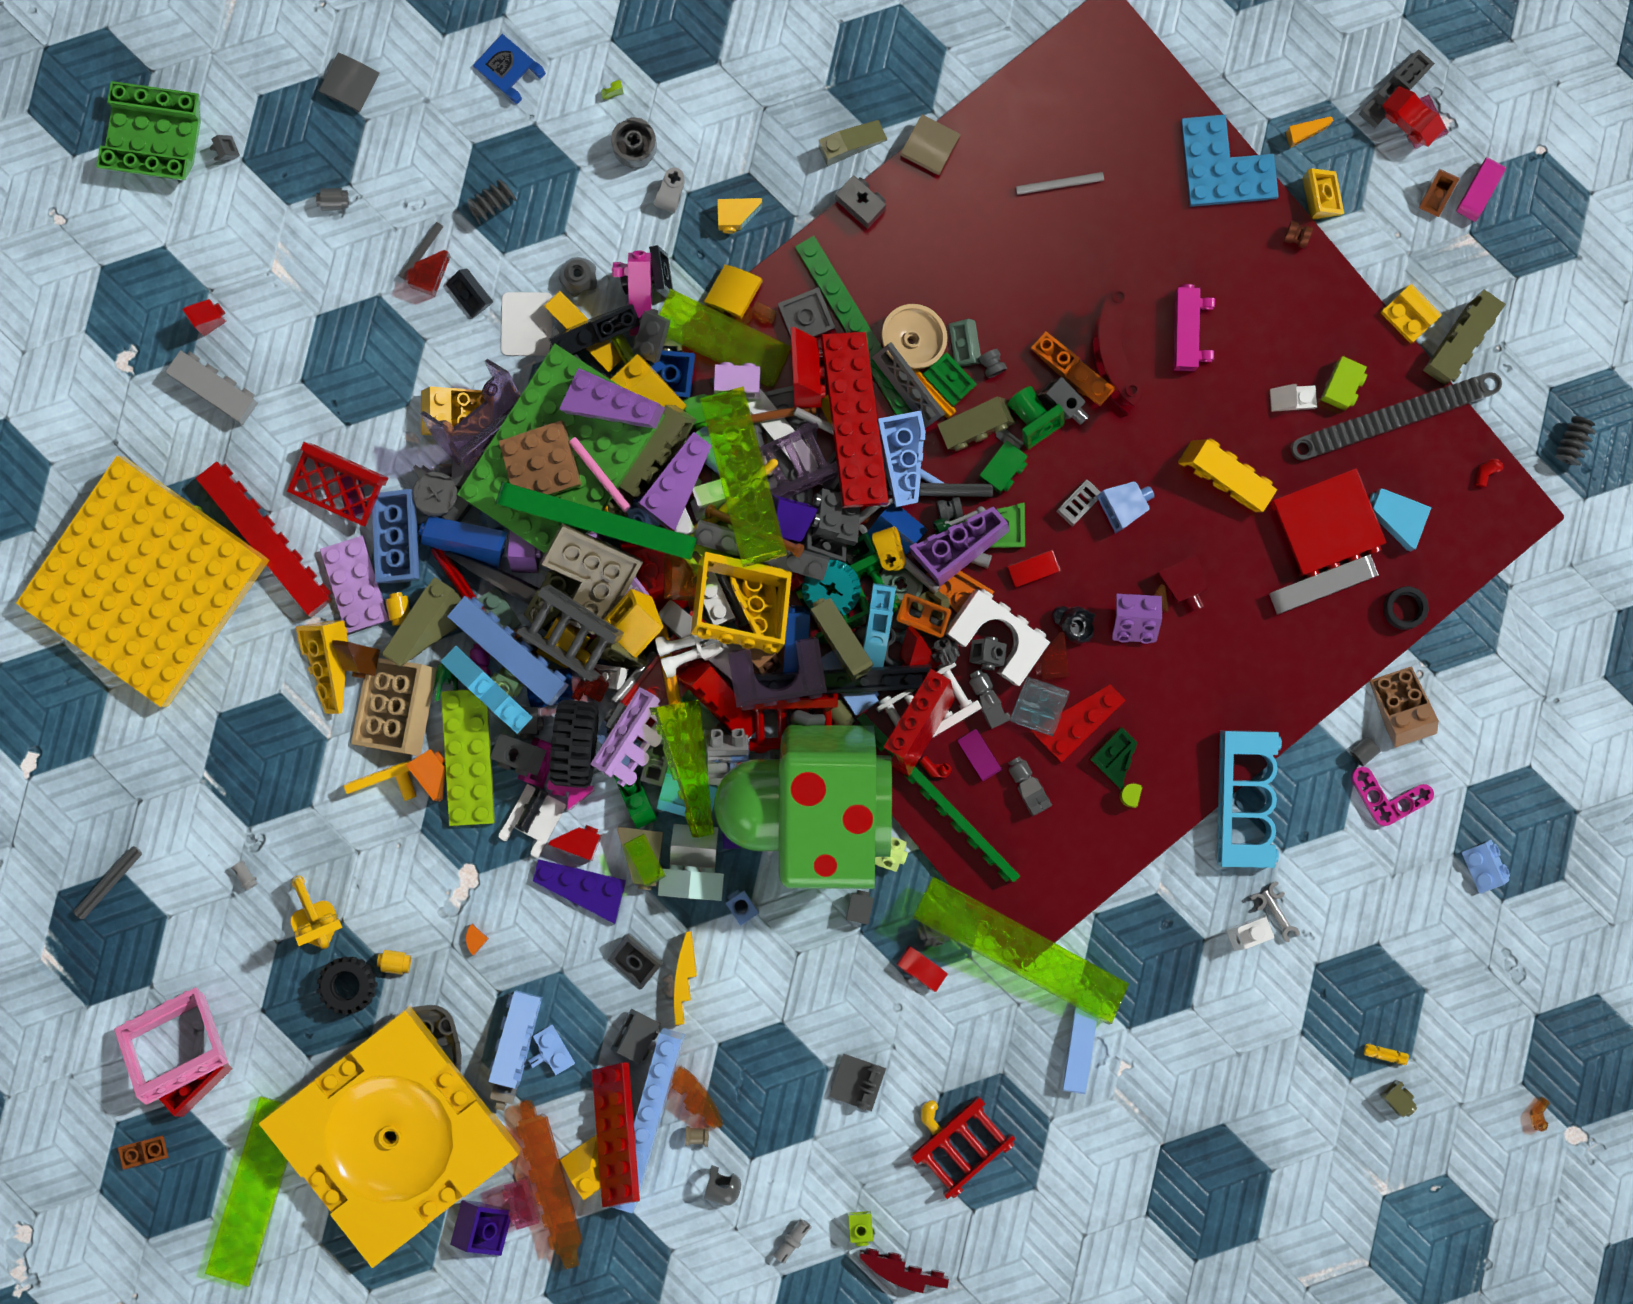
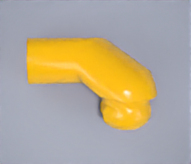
[921,1100,942,1135]

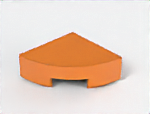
[466,924,489,956]

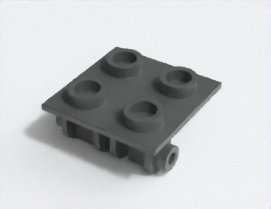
[829,1053,886,1112]

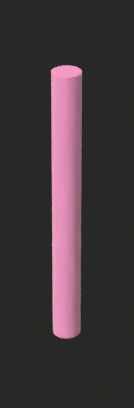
[569,437,631,512]

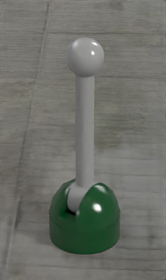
[933,506,985,534]

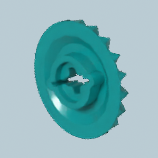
[802,560,861,616]

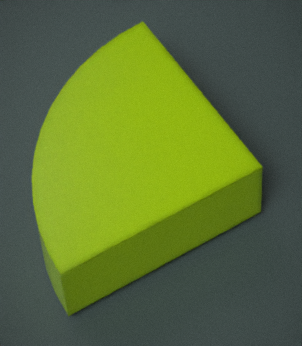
[601,80,624,100]

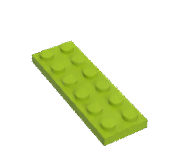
[441,689,495,826]

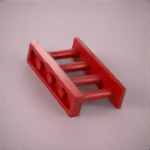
[747,692,838,753]
[910,1096,1016,1199]

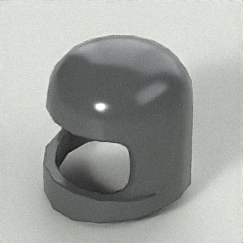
[704,1165,741,1206]

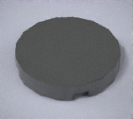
[413,472,458,517]

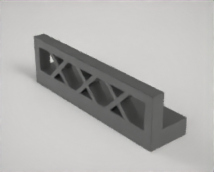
[872,342,945,429]

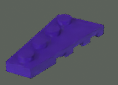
[533,859,626,924]

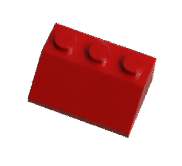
[791,327,826,408]

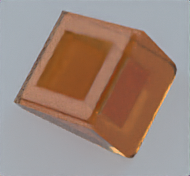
[1154,584,1168,613]

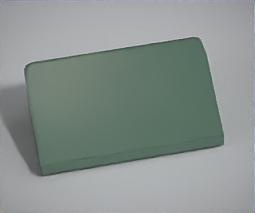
[949,319,981,367]

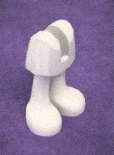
[655,635,724,678]

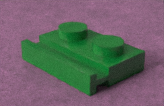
[923,352,977,407]

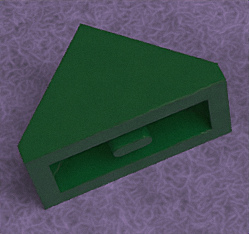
[845,532,877,566]

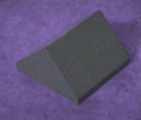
[608,933,664,989]

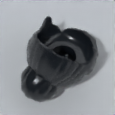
[1052,606,1096,643]

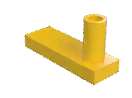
[344,760,417,801]

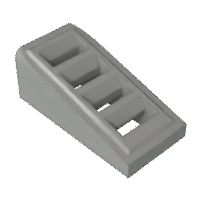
[1056,480,1101,527]

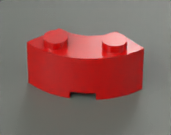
[1382,86,1445,147]

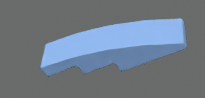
[1063,997,1099,1094]

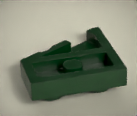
[1089,727,1138,789]

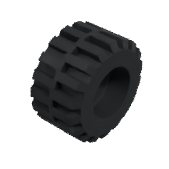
[317,957,378,1014]

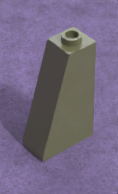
[810,598,873,682]

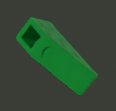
[614,769,658,829]

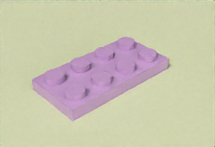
[320,535,389,634]

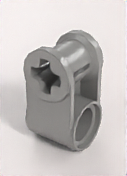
[654,167,685,213]

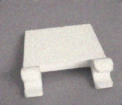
[499,784,567,858]

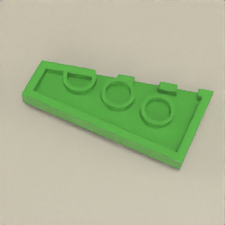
[935,502,1025,548]

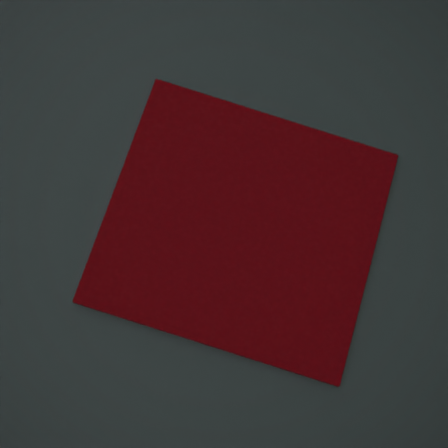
[636,0,1564,969]

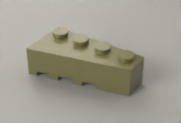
[1423,289,1506,386]
[620,405,696,496]

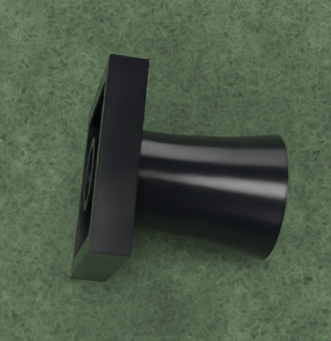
[620,245,674,299]

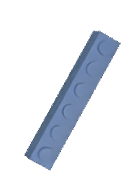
[447,596,569,706]

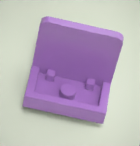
[1112,594,1162,644]

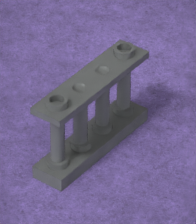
[517,584,624,682]

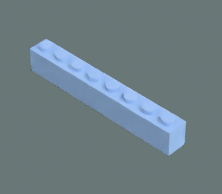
[613,1028,685,1213]

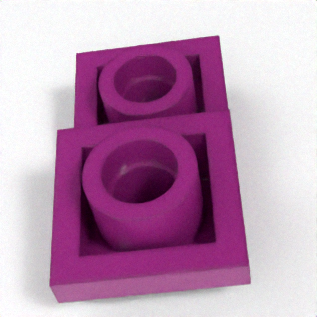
[957,729,1002,781]

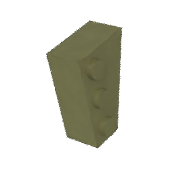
[937,396,1017,451]

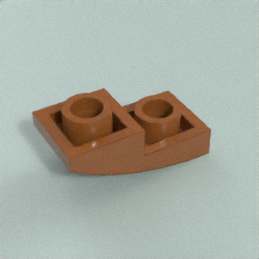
[118,1135,169,1170]

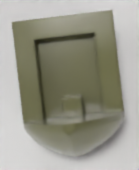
[912,590,950,620]

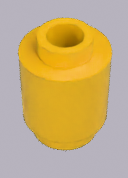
[385,592,410,626]
[377,950,411,975]

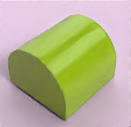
[1119,784,1142,808]

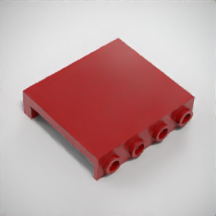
[1270,468,1387,578]
[884,669,955,776]

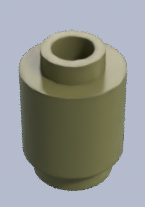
[831,699,856,725]

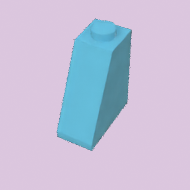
[1369,488,1431,551]

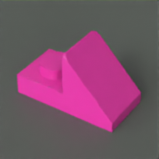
[547,780,595,810]

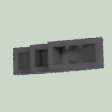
[1359,49,1435,129]

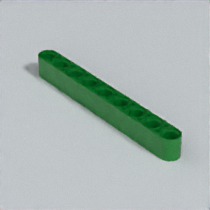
[496,482,697,560]

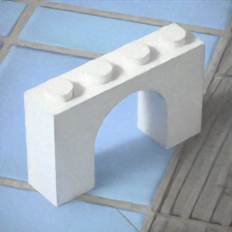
[945,589,1050,686]

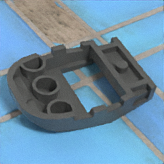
[412,1005,462,1073]

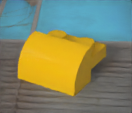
[1380,283,1442,344]

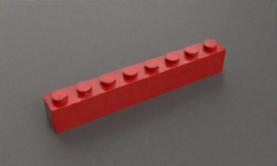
[196,461,332,617]

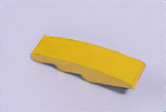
[544,291,622,372]
[674,931,697,1025]

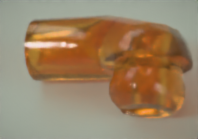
[1529,1096,1551,1132]

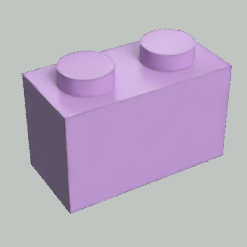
[714,362,760,399]

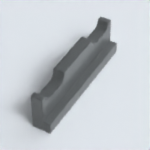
[995,430,1024,449]

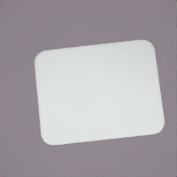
[501,292,552,356]

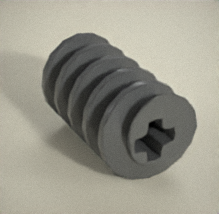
[467,179,517,225]
[1555,416,1596,466]

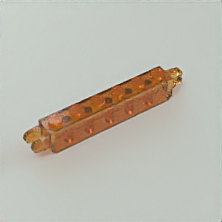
[516,1099,583,1269]

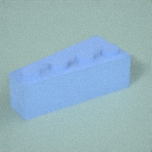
[488,990,543,1089]

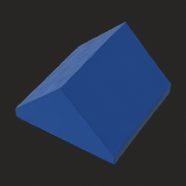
[649,350,695,399]
[867,501,928,561]

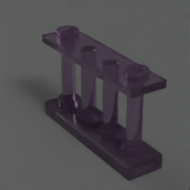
[734,422,838,511]

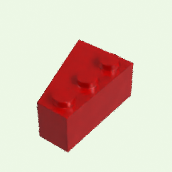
[146,1063,233,1117]

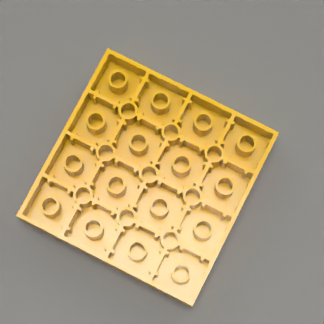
[16,455,269,707]

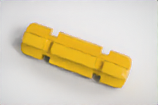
[1364,1044,1409,1065]

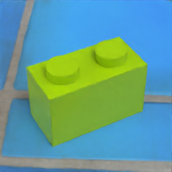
[1321,356,1367,411]

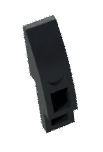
[549,304,640,354]

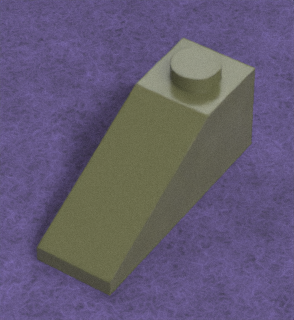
[818,120,887,167]

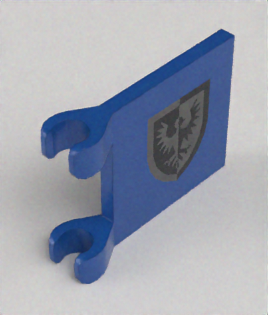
[473,34,546,104]

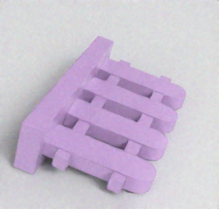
[590,687,673,787]

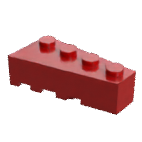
[678,659,755,738]

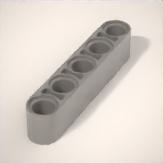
[1269,555,1378,615]
[658,599,754,687]

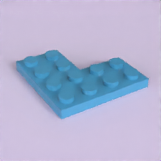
[1181,115,1279,207]

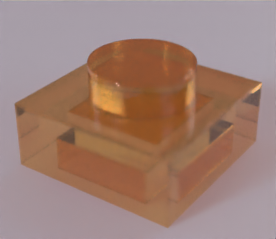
[752,301,776,324]

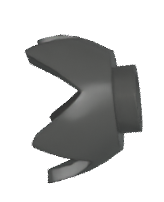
[559,257,597,297]

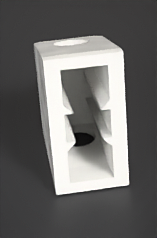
[1226,914,1275,951]

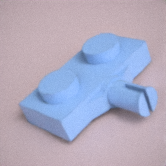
[528,1025,575,1075]

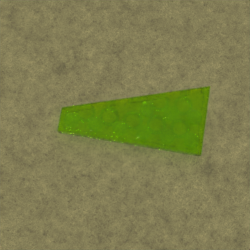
[649,700,714,838]

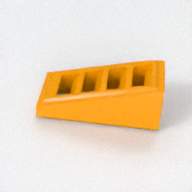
[1285,116,1333,148]

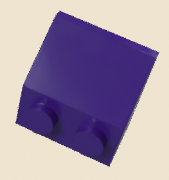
[450,1200,513,1256]

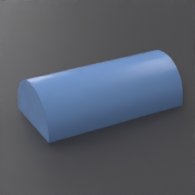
[372,489,420,583]

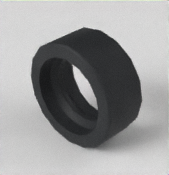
[1383,586,1429,630]

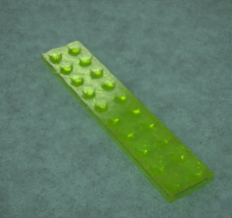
[912,877,1129,1025]

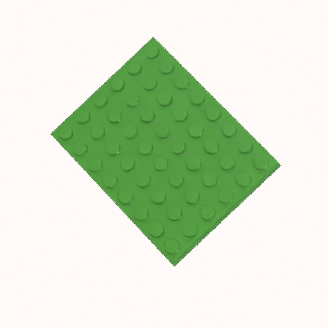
[457,344,665,553]

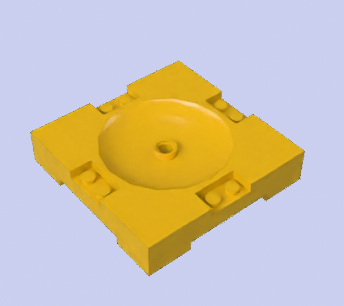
[258,1005,521,1268]

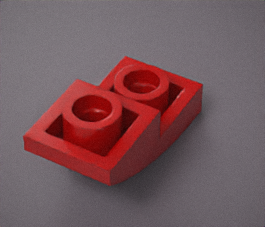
[1008,550,1060,588]
[896,946,948,992]

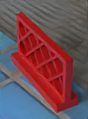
[287,442,388,527]

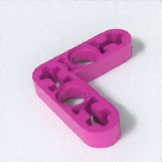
[1351,767,1434,826]

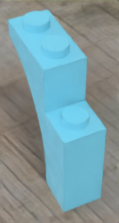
[440,646,533,734]

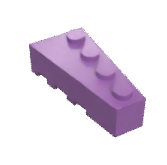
[560,368,665,429]
[636,432,712,531]
[909,506,1009,586]
[508,530,542,573]

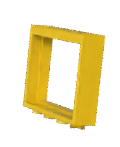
[690,552,792,654]

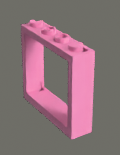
[114,987,229,1105]

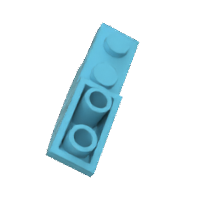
[863,583,896,668]

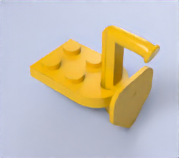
[290,875,342,949]

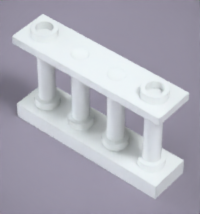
[876,662,982,738]

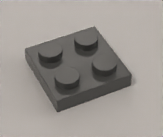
[778,287,835,337]

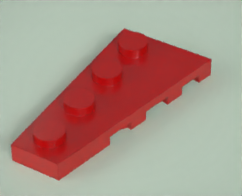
[1030,684,1126,763]

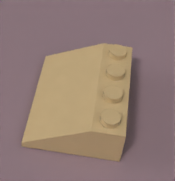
[351,658,437,756]

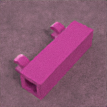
[612,250,652,336]
[1173,284,1215,371]

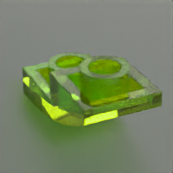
[624,834,666,887]

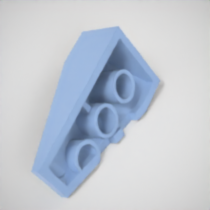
[878,411,926,507]

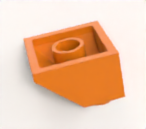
[406,749,446,802]

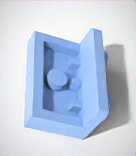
[1461,839,1510,894]

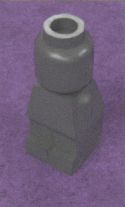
[969,669,1011,730]
[1008,756,1052,817]

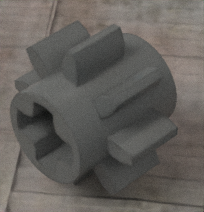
[931,638,960,666]

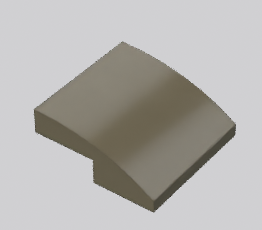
[900,114,961,175]

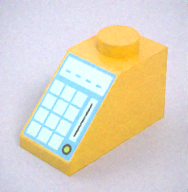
[718,198,762,234]

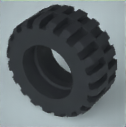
[550,700,599,788]

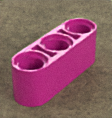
[1456,157,1506,222]

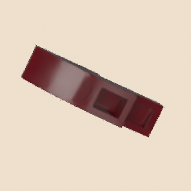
[859,1248,949,1293]

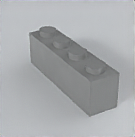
[165,350,258,425]

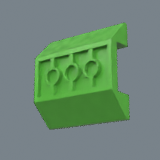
[96,81,201,181]

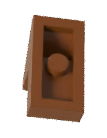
[1419,169,1460,217]

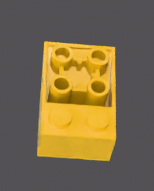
[421,386,493,436]

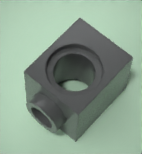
[846,890,874,925]

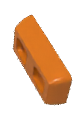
[897,593,951,638]

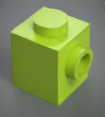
[848,1211,873,1246]

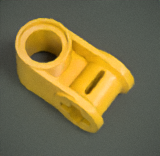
[872,526,906,571]

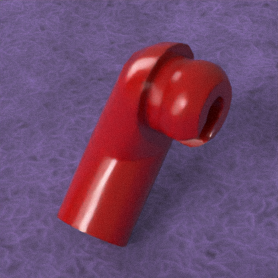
[1475,459,1504,487]
[918,756,951,778]

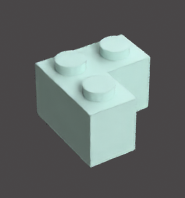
[658,865,724,901]

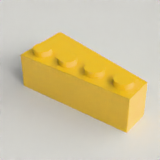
[1178,438,1277,512]

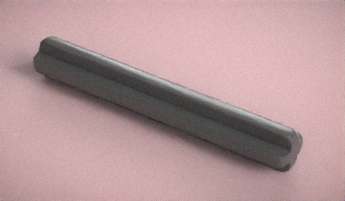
[74,846,142,919]

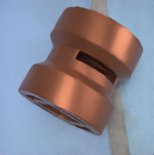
[1284,221,1313,249]

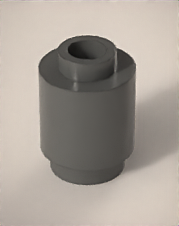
[316,188,349,211]

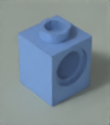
[726,890,759,926]

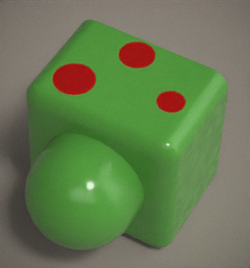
[714,725,892,889]

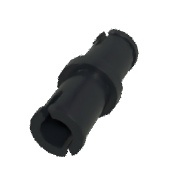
[515,787,549,833]

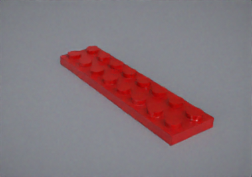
[821,332,889,508]

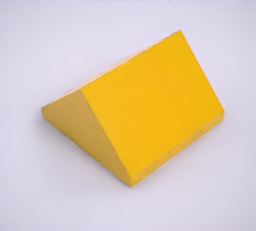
[1302,168,1344,220]

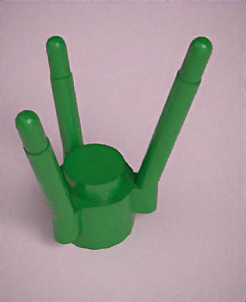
[432,664,459,701]

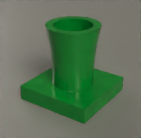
[1007,386,1064,450]

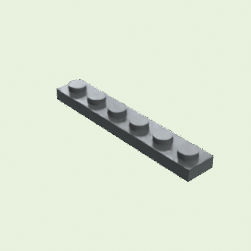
[694,519,830,581]

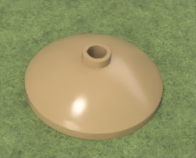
[881,304,947,369]

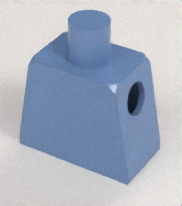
[1097,482,1154,533]

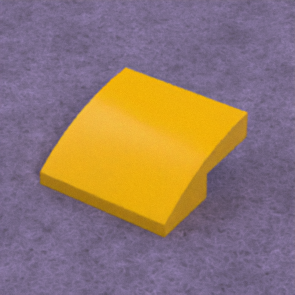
[704,265,763,319]

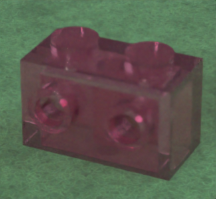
[502,1176,541,1230]

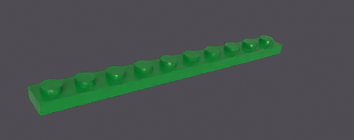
[795,236,912,415]
[856,713,1020,882]

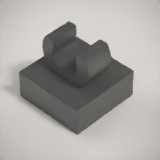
[210,135,240,161]

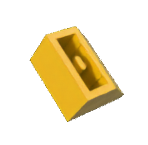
[604,588,664,658]

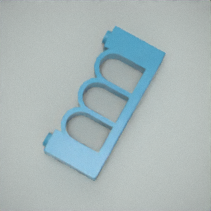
[1217,731,1282,868]

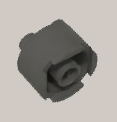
[611,117,657,168]

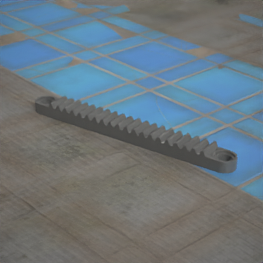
[1291,372,1502,461]

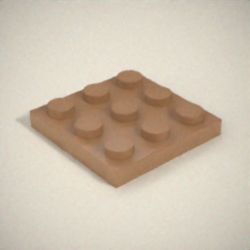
[499,420,582,496]

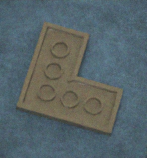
[541,523,643,636]

